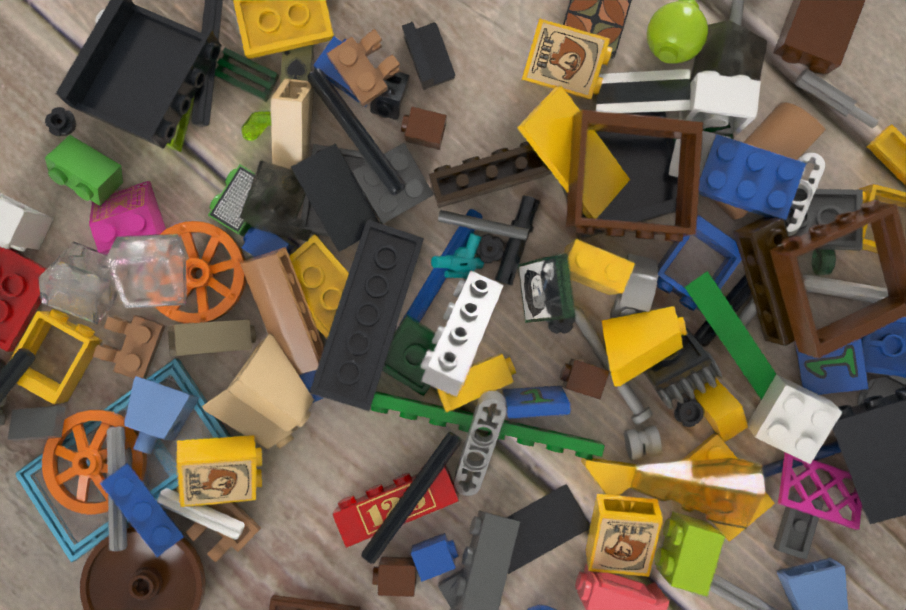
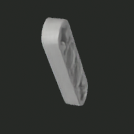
[454,391,506,496]

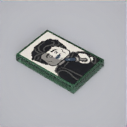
[518,253,576,323]

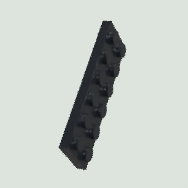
[309,219,424,412]

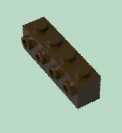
[429,141,552,208]
[733,217,795,346]

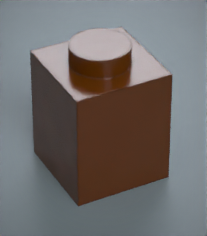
[401,106,447,150]
[560,358,610,400]
[373,557,416,597]

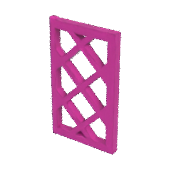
[778,452,862,530]

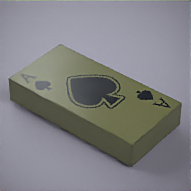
[280,44,314,85]

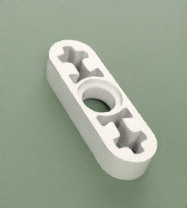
[787,153,825,237]

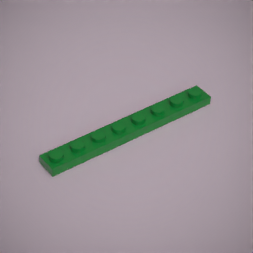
[370,391,605,460]

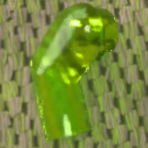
[241,111,271,141]

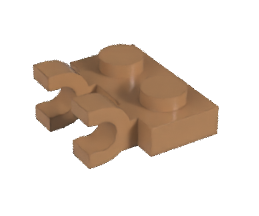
[327,29,400,106]
[93,315,166,379]
[186,502,261,563]

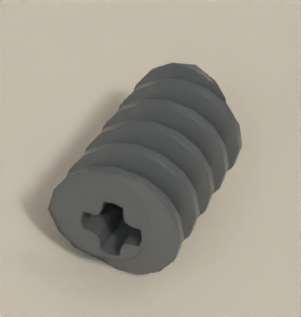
[656,351,722,410]

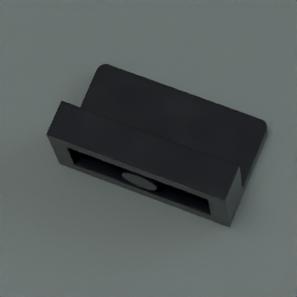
[402,22,455,90]

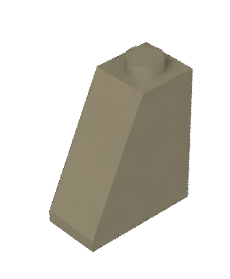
[167,319,256,356]

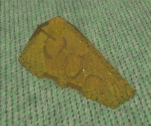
[631,458,765,529]

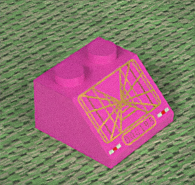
[89,181,166,256]

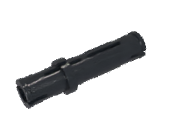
[494,195,541,286]

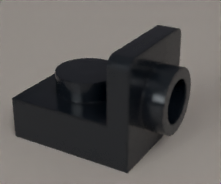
[370,72,410,120]

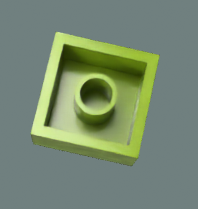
[655,511,725,597]

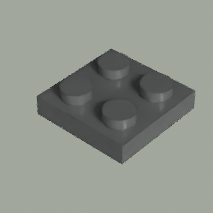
[352,143,434,224]

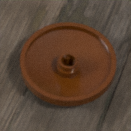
[80,525,206,610]

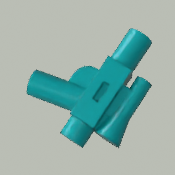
[431,233,484,280]

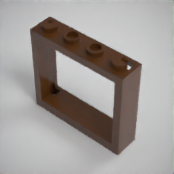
[566,109,703,242]
[770,200,906,359]

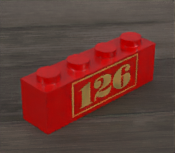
[332,465,459,548]

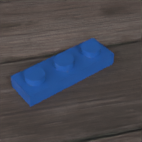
[100,462,184,557]

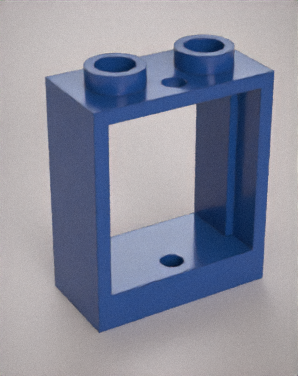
[656,215,741,311]

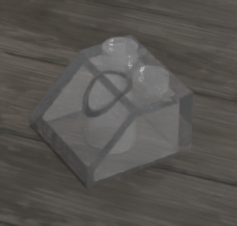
[105,234,187,308]

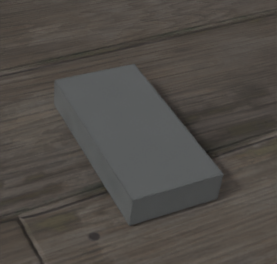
[8,405,66,441]

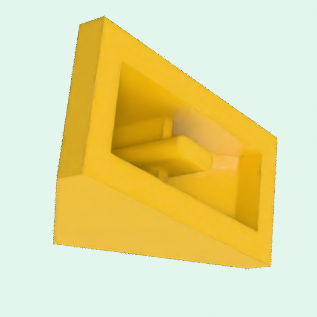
[694,378,748,443]
[581,458,647,496]

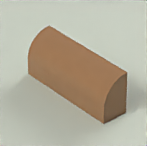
[712,102,826,220]
[240,247,324,375]

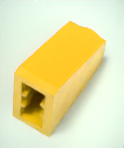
[601,306,687,387]
[436,353,516,412]

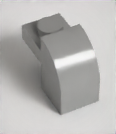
[610,253,658,319]

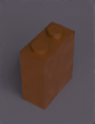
[773,0,866,74]

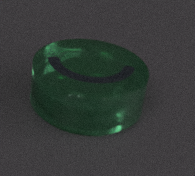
[812,249,836,275]

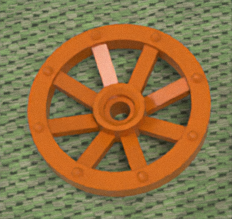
[142,221,246,324]
[42,410,147,515]

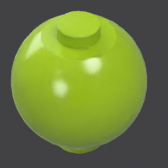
[646,0,708,64]

